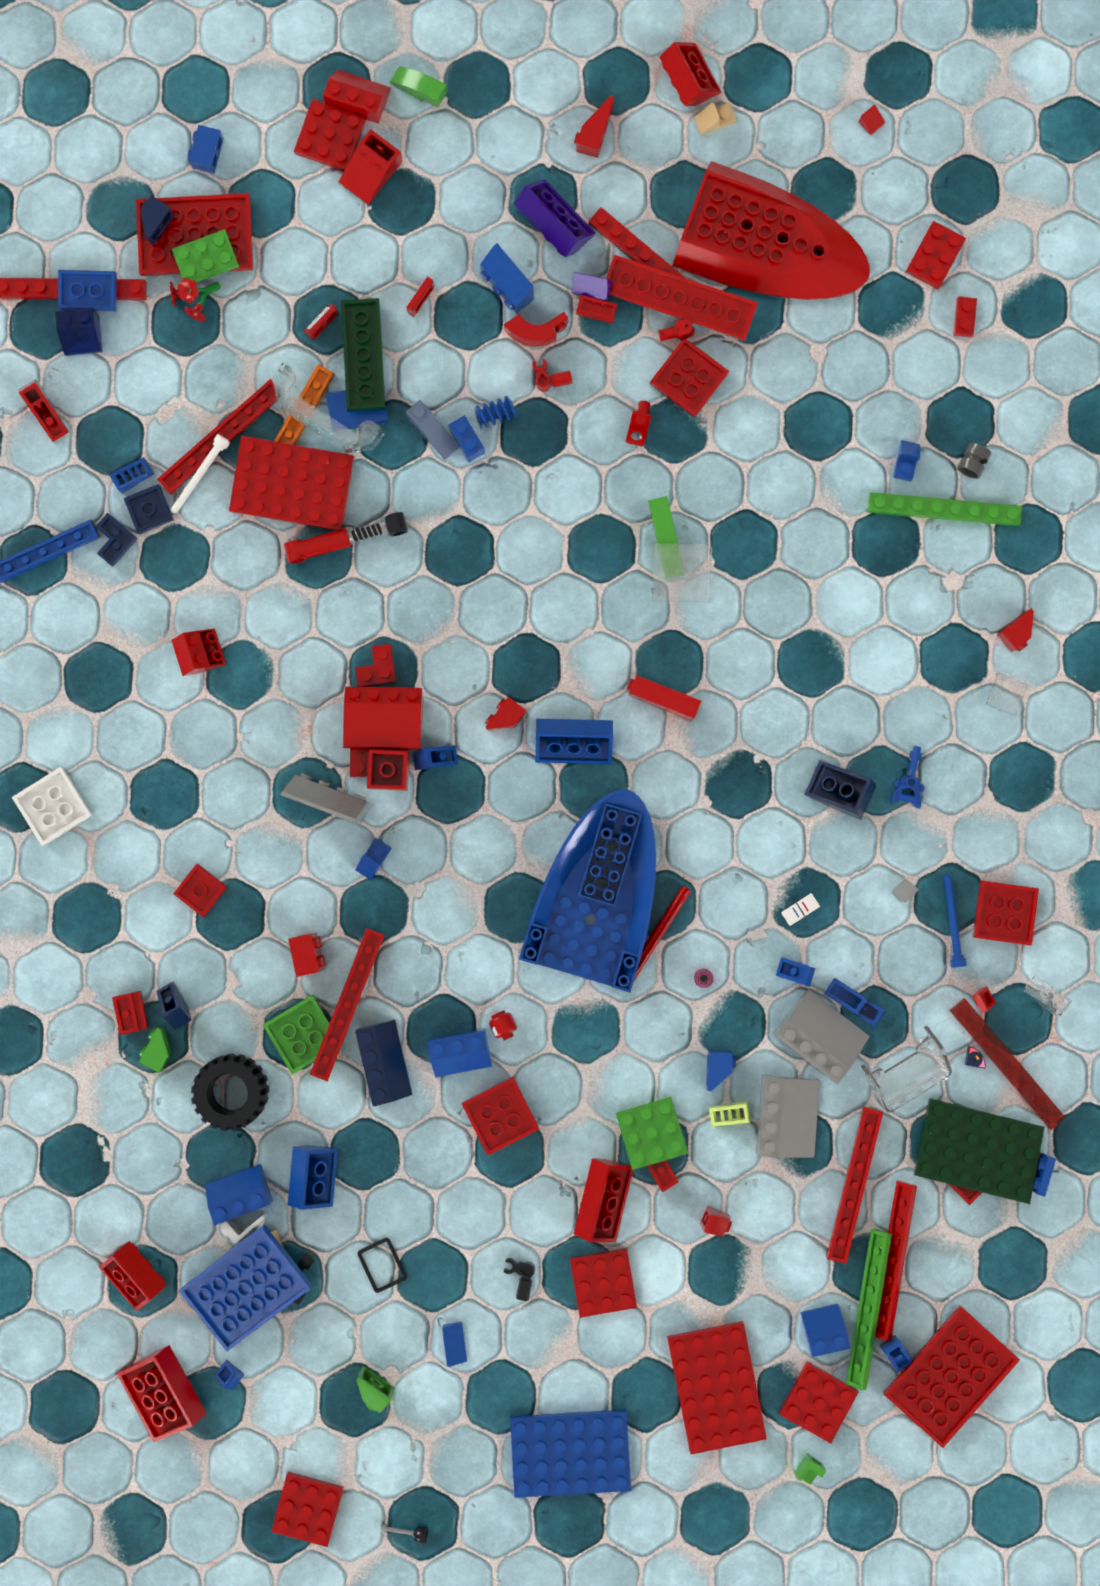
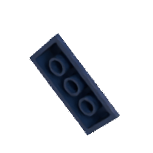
[355,1019,412,1107]

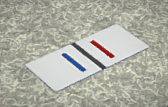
[781,893,820,926]

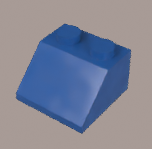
[800,1304,851,1357]

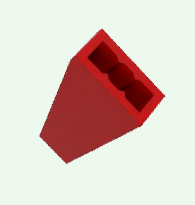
[627,676,702,722]

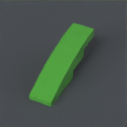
[648,496,684,578]

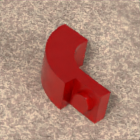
[504,312,568,347]

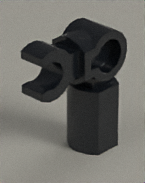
[503,1258,535,1301]

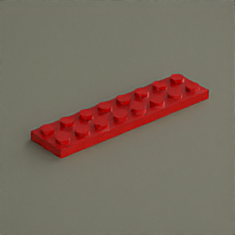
[606,255,758,341]

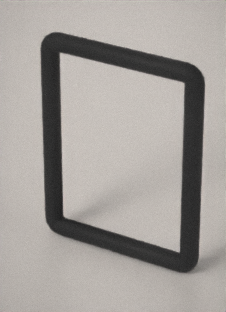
[357,1238,407,1293]

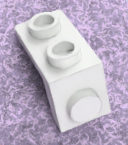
[220,1212,268,1244]

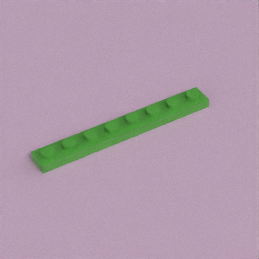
[867,492,1022,526]
[846,1229,892,1390]

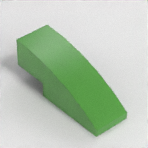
[390,66,447,107]

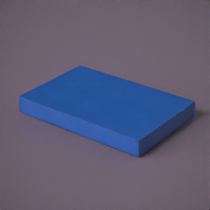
[58,270,117,312]
[325,390,389,432]

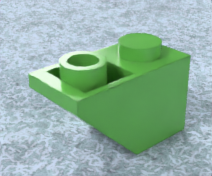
[139,1026,173,1073]

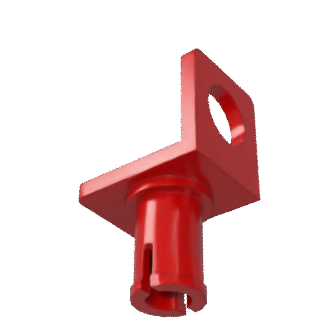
[625,401,651,447]

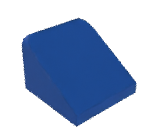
[214,1360,244,1390]

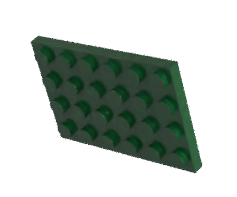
[913,1099,1045,1204]

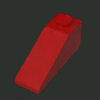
[574,96,614,158]
[18,379,69,442]

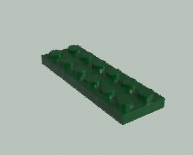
[341,298,386,412]

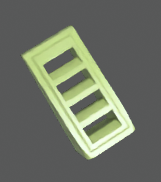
[709,1101,752,1127]

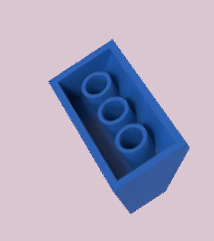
[535,719,613,764]

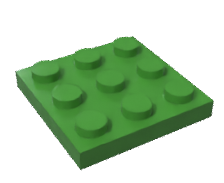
[263,994,330,1074]
[616,1097,688,1170]

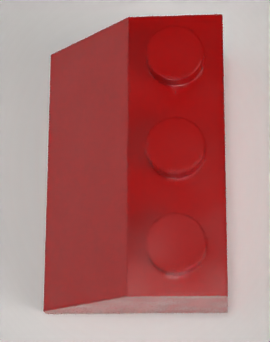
[659,42,721,106]
[323,70,391,124]
[99,1241,167,1311]

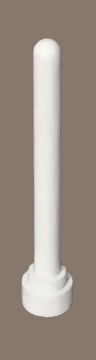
[171,434,230,514]

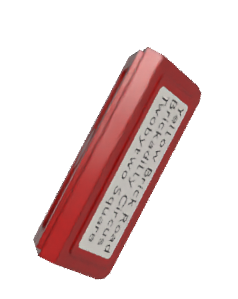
[304,304,339,340]

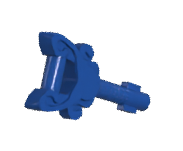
[890,746,925,809]

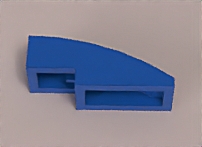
[824,977,886,1027]

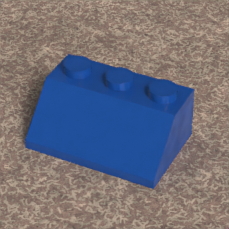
[480,243,534,314]
[427,1028,492,1077]
[288,1145,338,1210]
[205,1164,273,1226]

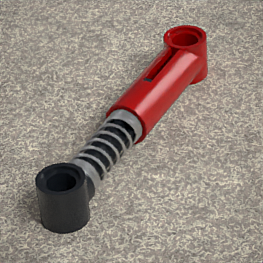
[284,512,408,564]

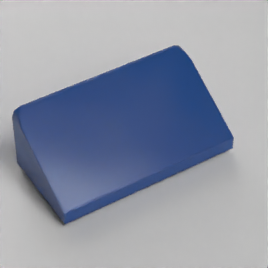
[442,1322,467,1367]

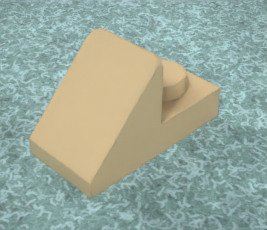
[694,102,736,135]

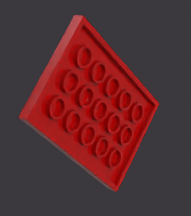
[136,193,254,276]
[229,436,355,531]
[883,1305,1020,1448]
[667,1321,767,1455]

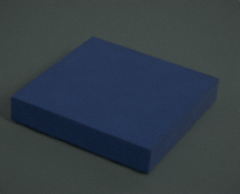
[123,484,174,534]

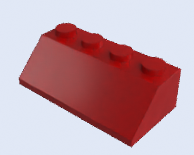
[574,1158,633,1242]

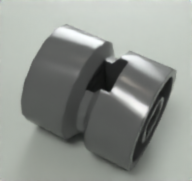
[957,443,991,479]

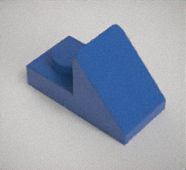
[893,440,920,482]
[355,838,392,880]
[776,957,816,987]
[880,1335,913,1373]

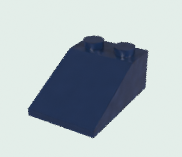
[804,760,877,820]

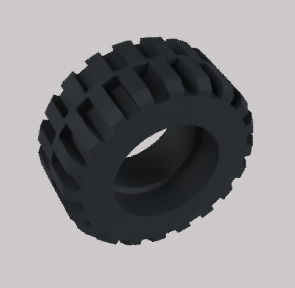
[191,1054,269,1131]

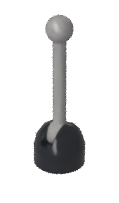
[381,1524,428,1544]

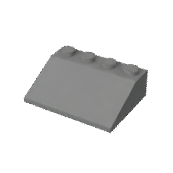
[281,774,369,824]
[773,989,870,1084]
[756,1075,820,1158]

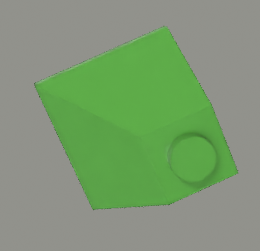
[356,1365,395,1413]

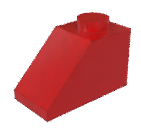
[997,608,1034,652]
[700,1205,732,1237]

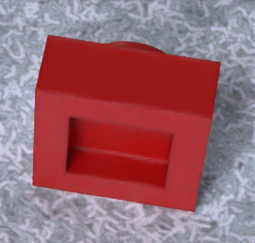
[973,986,996,1013]

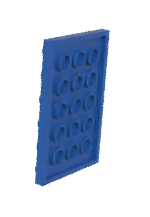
[179,1224,313,1351]
[510,1409,631,1498]

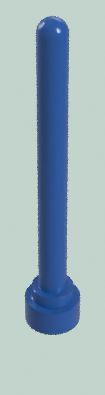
[944,875,967,968]

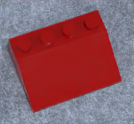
[343,686,424,750]
[117,1345,207,1442]

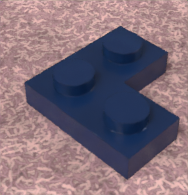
[95,512,138,567]

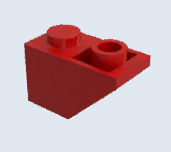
[485,697,527,731]

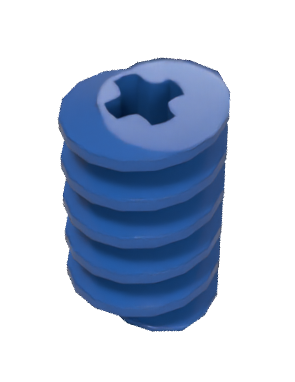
[475,396,517,430]

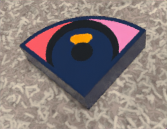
[965,1046,986,1069]

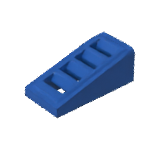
[109,457,154,494]

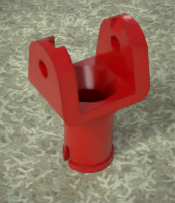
[658,320,695,342]

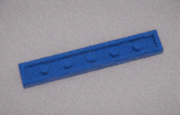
[0,519,100,583]

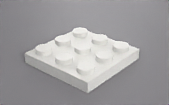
[12,767,93,846]

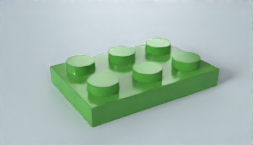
[172,229,239,283]

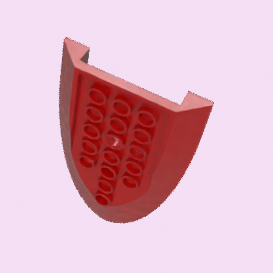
[672,161,870,300]

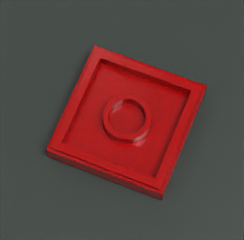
[173,864,228,917]

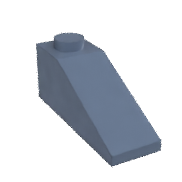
[406,400,459,460]

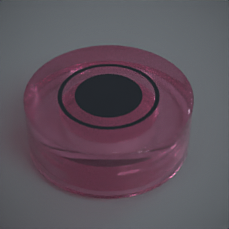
[694,968,713,988]

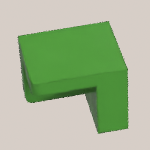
[794,1453,826,1484]

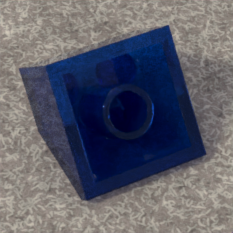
[55,308,103,356]

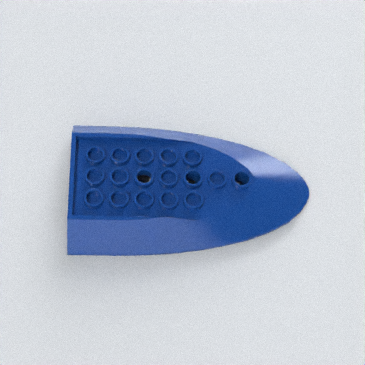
[519,790,656,993]

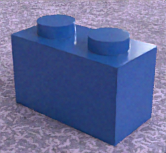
[187,125,224,174]
[448,415,485,463]

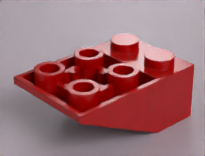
[338,129,403,205]

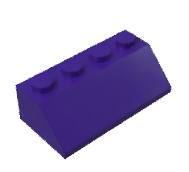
[514,179,596,258]

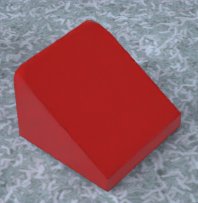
[858,104,885,135]

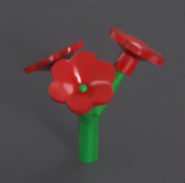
[170,278,221,322]

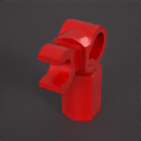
[532,359,573,392]

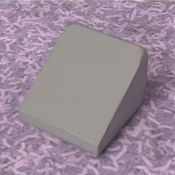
[892,880,918,903]

